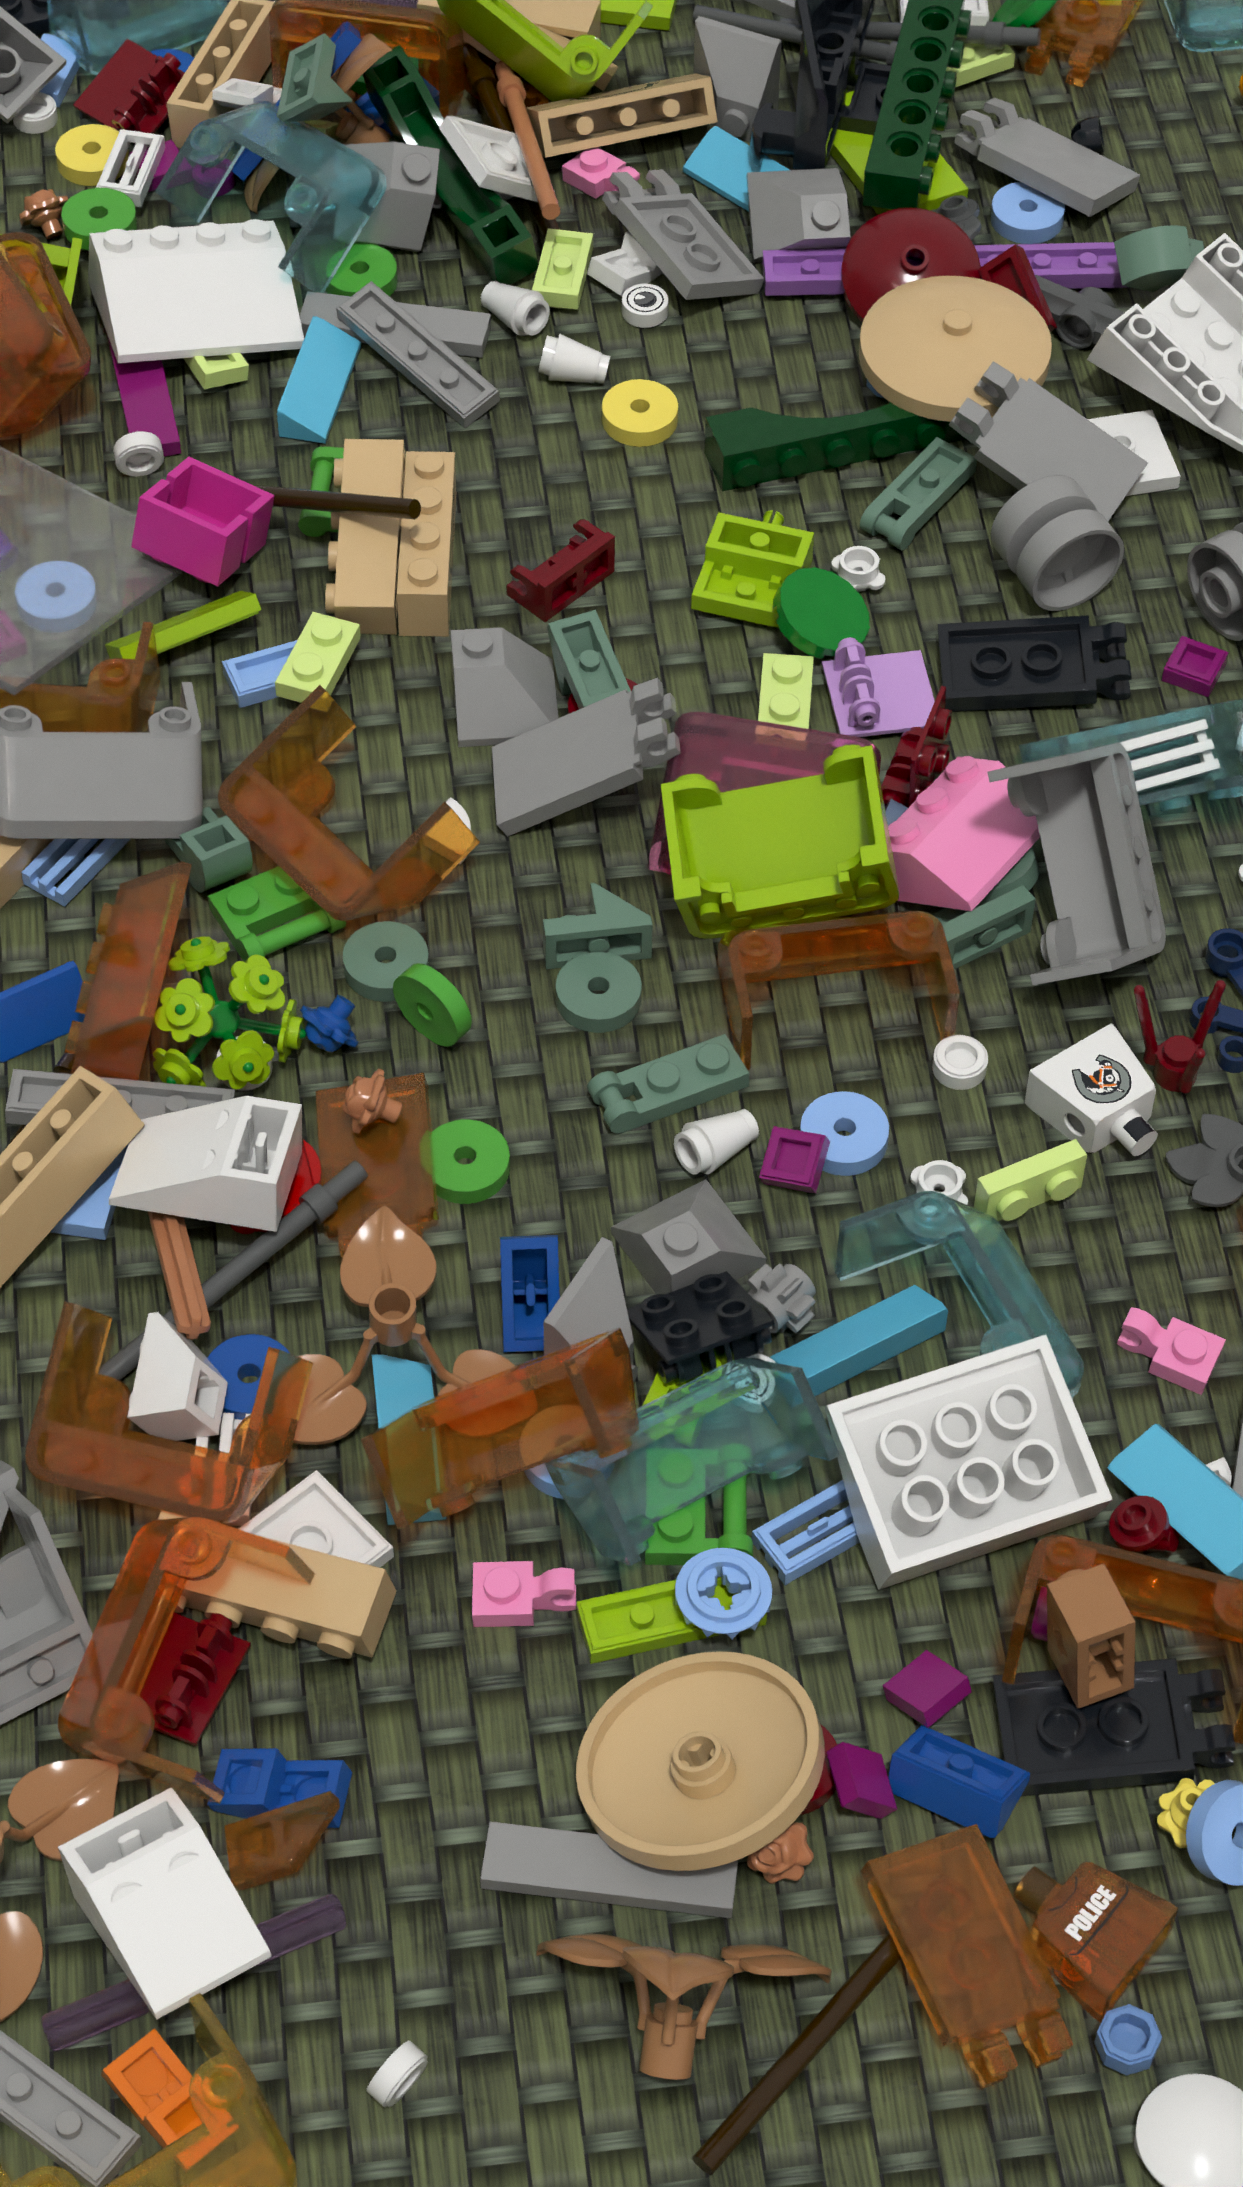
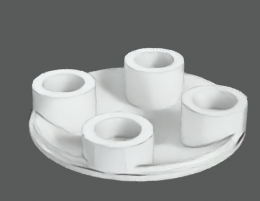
[1134,2074,1243,2187]

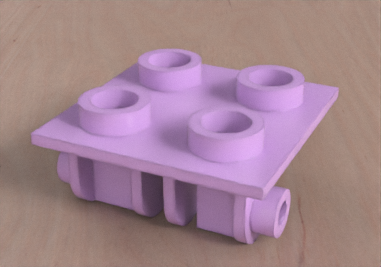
[822,638,935,739]

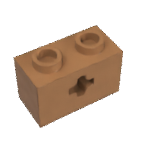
[1047,1563,1135,1709]

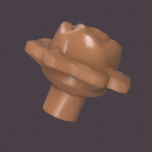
[19,189,68,239]
[342,1068,402,1134]
[747,1822,814,1883]

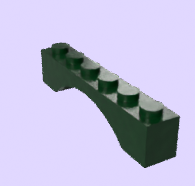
[363,45,539,285]
[704,402,966,492]

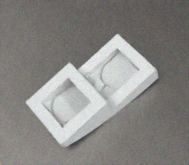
[212,78,282,114]
[587,231,663,296]

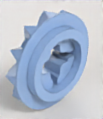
[675,1548,772,1640]

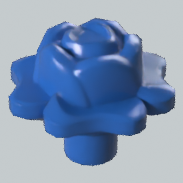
[300,995,358,1053]

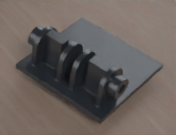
[627,1271,775,1385]

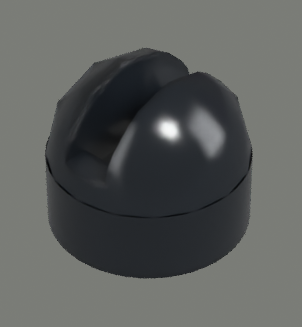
[1071,116,1105,153]

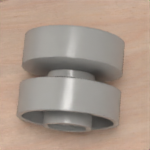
[991,475,1124,611]
[1187,522,1243,641]

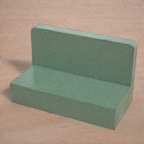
[909,885,1036,975]

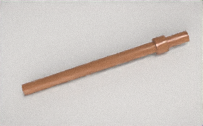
[495,61,560,220]

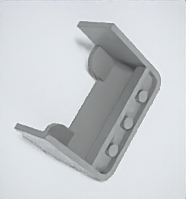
[0,682,203,839]
[987,742,1166,985]
[0,1487,99,1725]

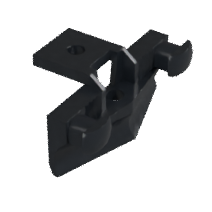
[750,0,891,170]

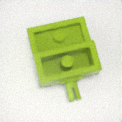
[691,510,814,628]

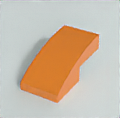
[101,2028,238,2170]

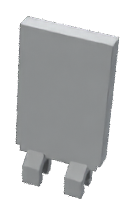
[954,97,1140,217]
[602,170,764,300]
[949,361,1148,521]
[492,678,681,837]

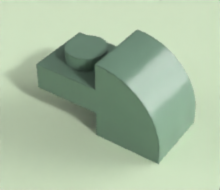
[1114,225,1204,292]
[165,806,253,892]

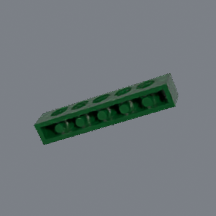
[863,0,972,210]

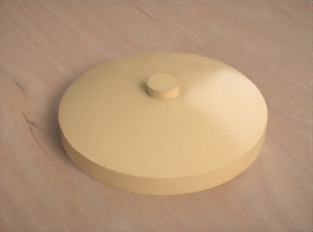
[859,276,1052,422]
[576,1651,825,1871]

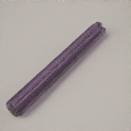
[41,1894,346,2051]

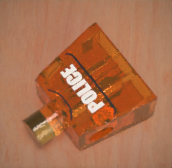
[1013,1862,1178,2023]

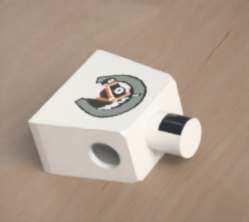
[1025,1023,1158,1156]

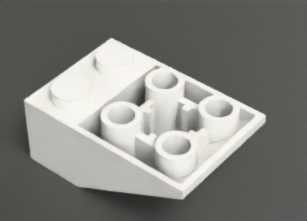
[109,1096,302,1232]
[58,1787,272,2020]

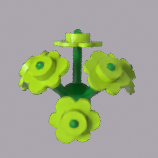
[153,936,306,1090]

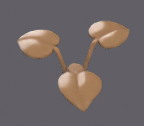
[244,34,392,214]
[261,1206,540,1445]
[0,1759,119,2022]
[536,1934,832,2080]

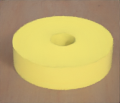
[55,124,129,186]
[602,379,678,447]

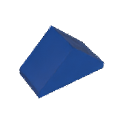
[500,1235,560,1352]

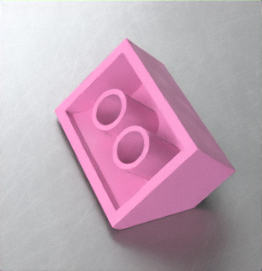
[888,756,1040,911]

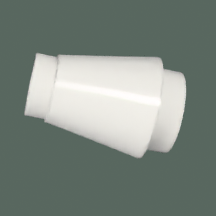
[481,281,550,336]
[538,334,610,384]
[674,1109,759,1174]

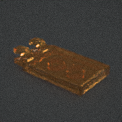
[1025,0,1143,87]
[316,1073,439,1258]
[861,1824,1073,2089]

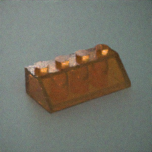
[64,862,192,1080]

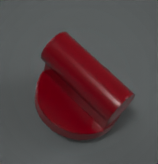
[1109,1496,1179,1552]

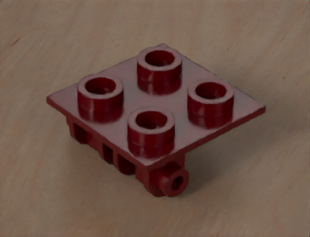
[73,38,185,144]
[881,686,952,808]
[86,1600,251,1746]

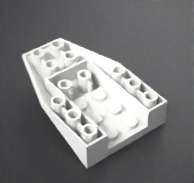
[1087,233,1243,453]

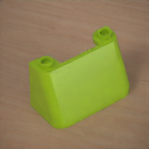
[661,745,899,939]

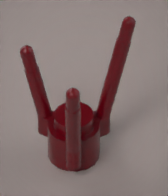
[1134,980,1226,1093]

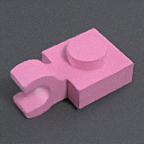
[562,147,640,199]
[1117,1307,1226,1395]
[472,1561,576,1627]

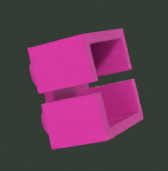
[131,457,275,587]

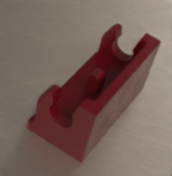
[506,519,615,622]

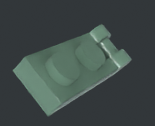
[860,437,977,551]
[587,1034,749,1134]

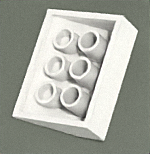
[88,219,304,363]
[825,1334,1113,1590]

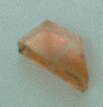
[224,1791,340,1891]

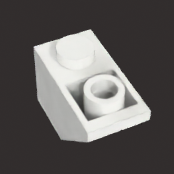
[127,1312,228,1443]

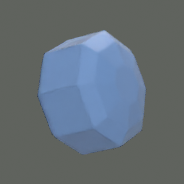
[1094,2004,1162,2076]

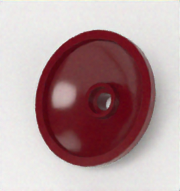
[841,208,981,323]

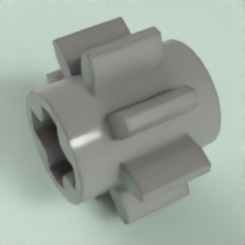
[747,1264,816,1333]

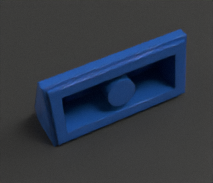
[0,960,94,1063]
[888,1725,1031,1838]

